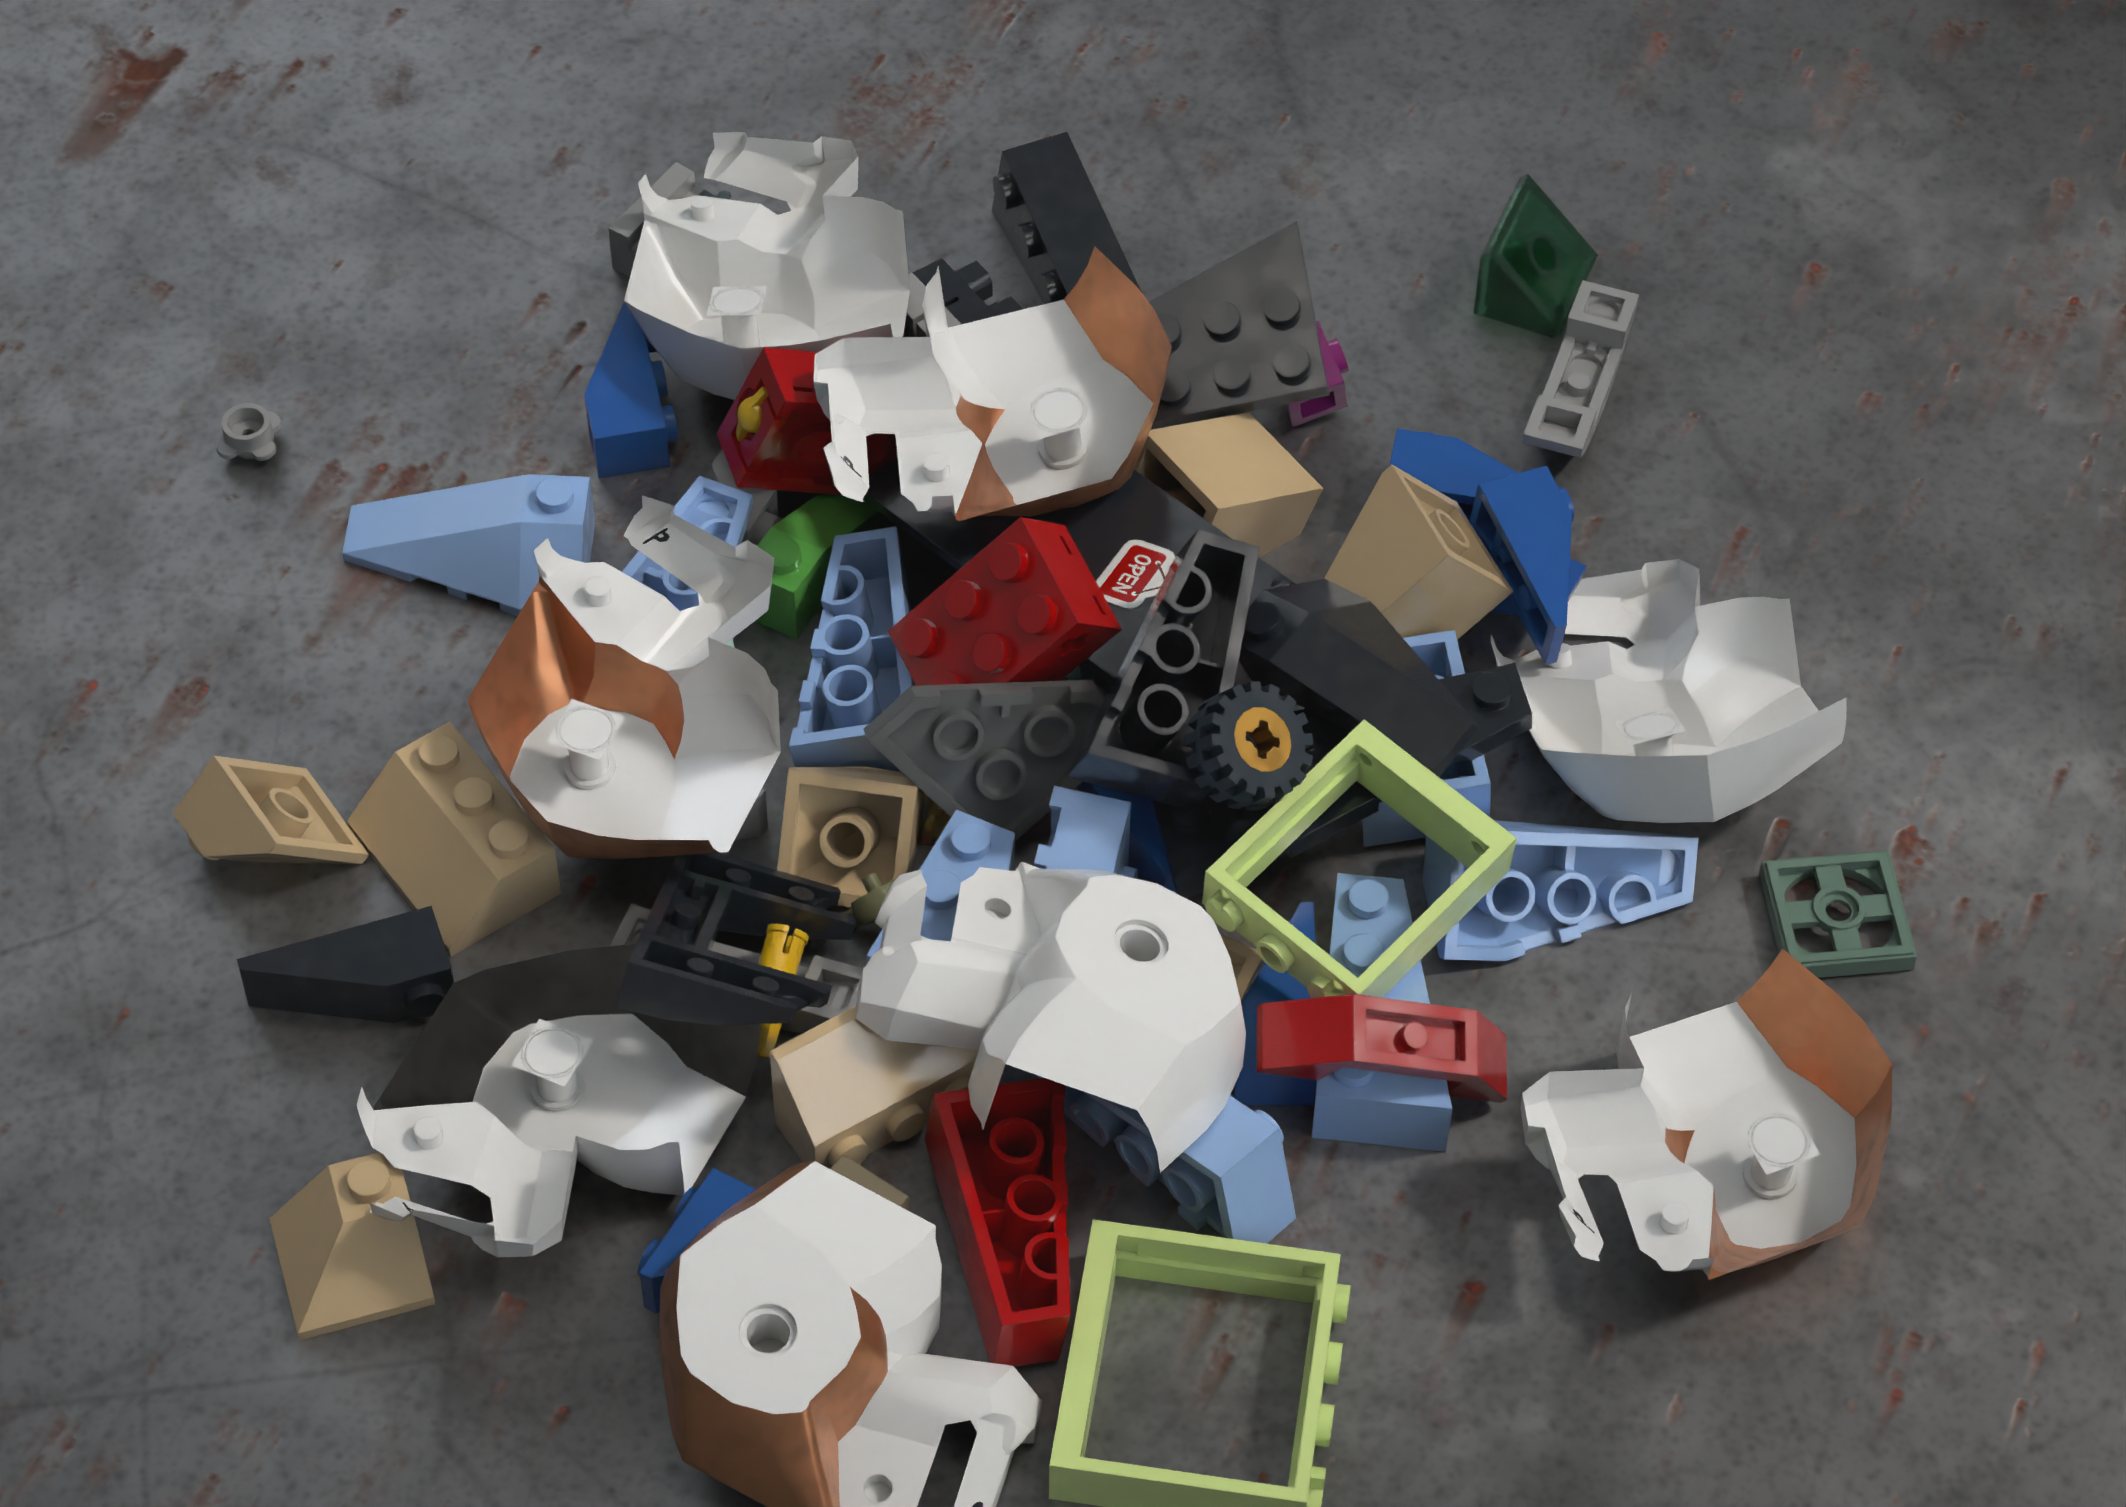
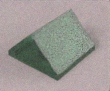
[1473,174,1598,338]

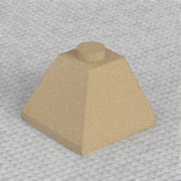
[173,755,369,864]
[777,767,925,907]
[269,1152,435,1341]

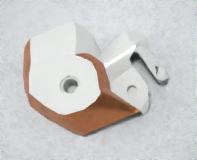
[814,246,1172,521]
[468,496,781,859]
[1520,949,1893,1280]
[659,1161,1042,1507]

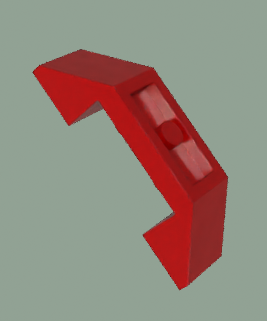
[1257,994,1507,1103]

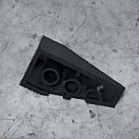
[1238,579,1478,777]

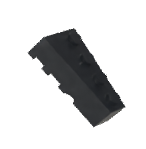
[992,132,1142,304]
[1067,529,1260,811]

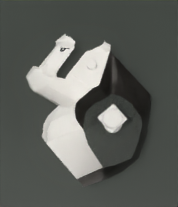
[357,944,761,1257]

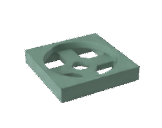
[1759,850,1917,978]

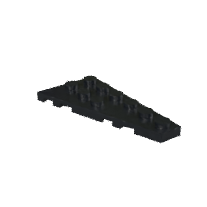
[1149,221,1330,430]
[1151,663,1532,907]

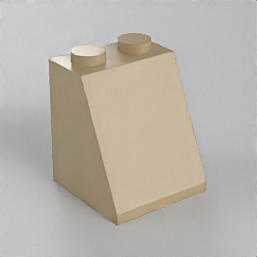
[1134,412,1323,558]
[1324,464,1514,640]

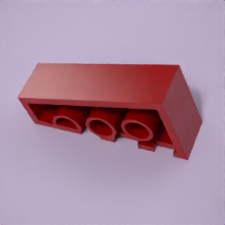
[924,1078,1070,1367]

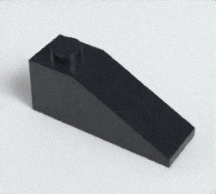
[237,906,454,1023]

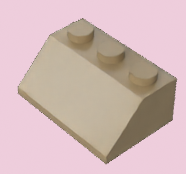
[347,722,561,957]
[770,1006,979,1169]

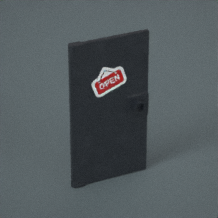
[863,458,1296,686]

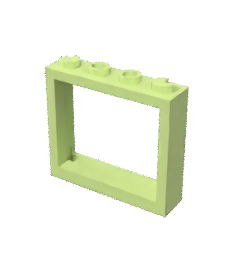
[1049,1219,1351,1507]

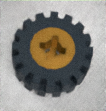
[1184,682,1314,809]

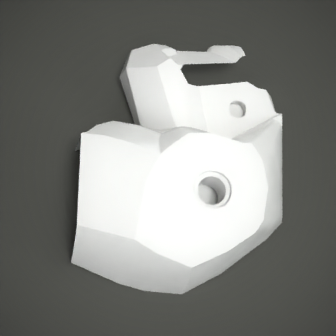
[624,132,910,400]
[1491,559,1847,823]
[856,862,1246,1173]

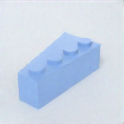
[789,526,916,772]
[1312,873,1452,1152]
[1038,1076,1296,1244]

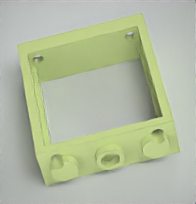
[1202,719,1517,998]

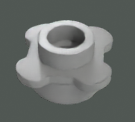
[216,403,281,461]

